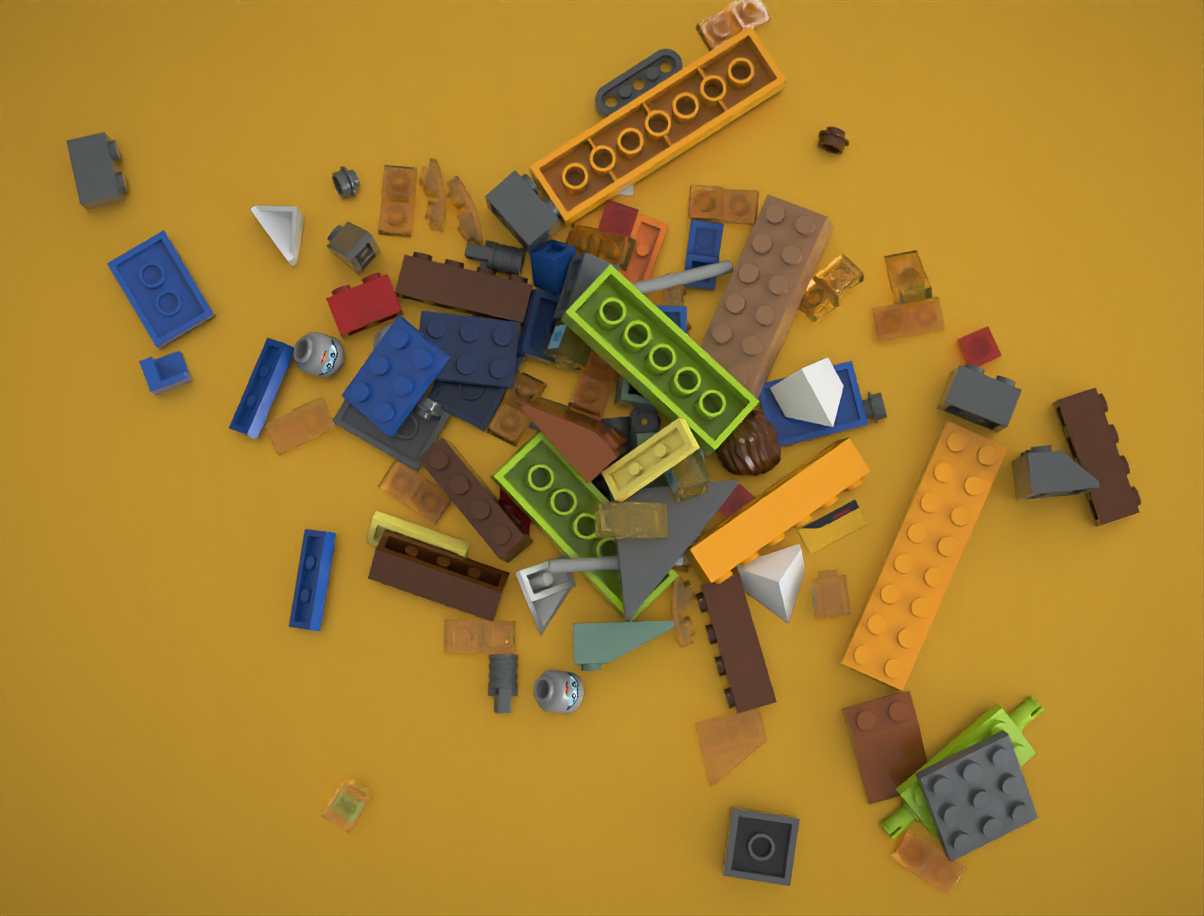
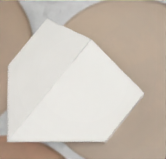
[250,205,305,266]
[770,357,844,427]
[737,544,806,623]
[516,556,576,635]

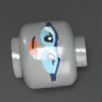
[294,332,344,378]
[534,669,584,714]

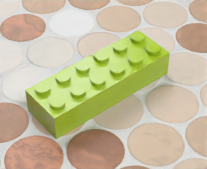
[561,264,760,456]
[489,431,679,622]

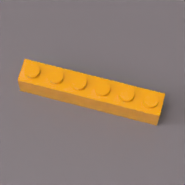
[684,438,870,585]

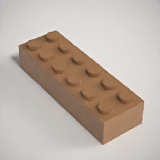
[700,195,834,400]

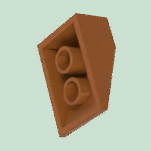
[521,397,629,483]
[842,691,927,804]

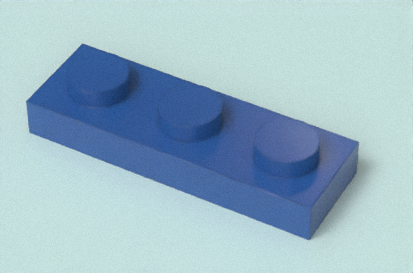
[229,338,294,439]
[289,529,336,632]

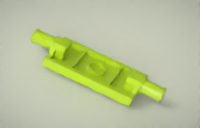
[880,695,1044,840]

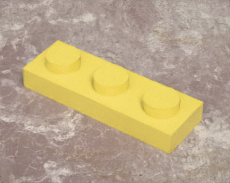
[601,418,700,502]
[366,511,469,557]

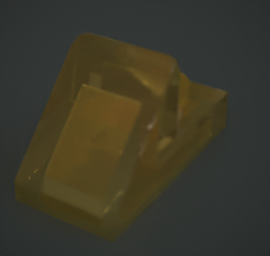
[885,250,932,305]

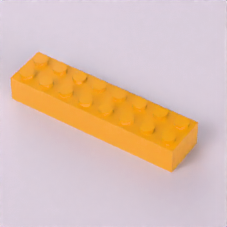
[529,26,786,228]
[838,421,1008,691]

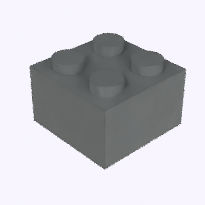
[485,170,560,255]
[937,363,1022,433]
[721,807,800,886]

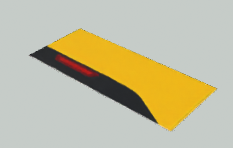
[797,500,868,555]

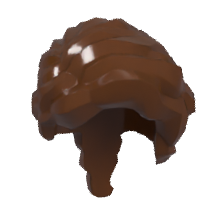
[715,410,781,476]

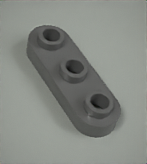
[595,49,682,117]

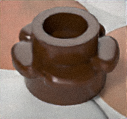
[818,127,849,154]

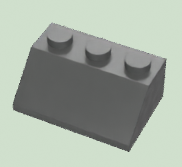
[1012,445,1099,501]

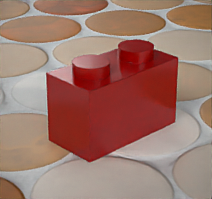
[326,273,404,339]

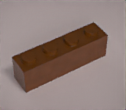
[395,252,533,327]
[1053,387,1141,527]
[418,437,533,563]
[368,530,510,622]
[696,574,777,713]

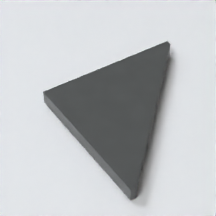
[610,480,738,620]

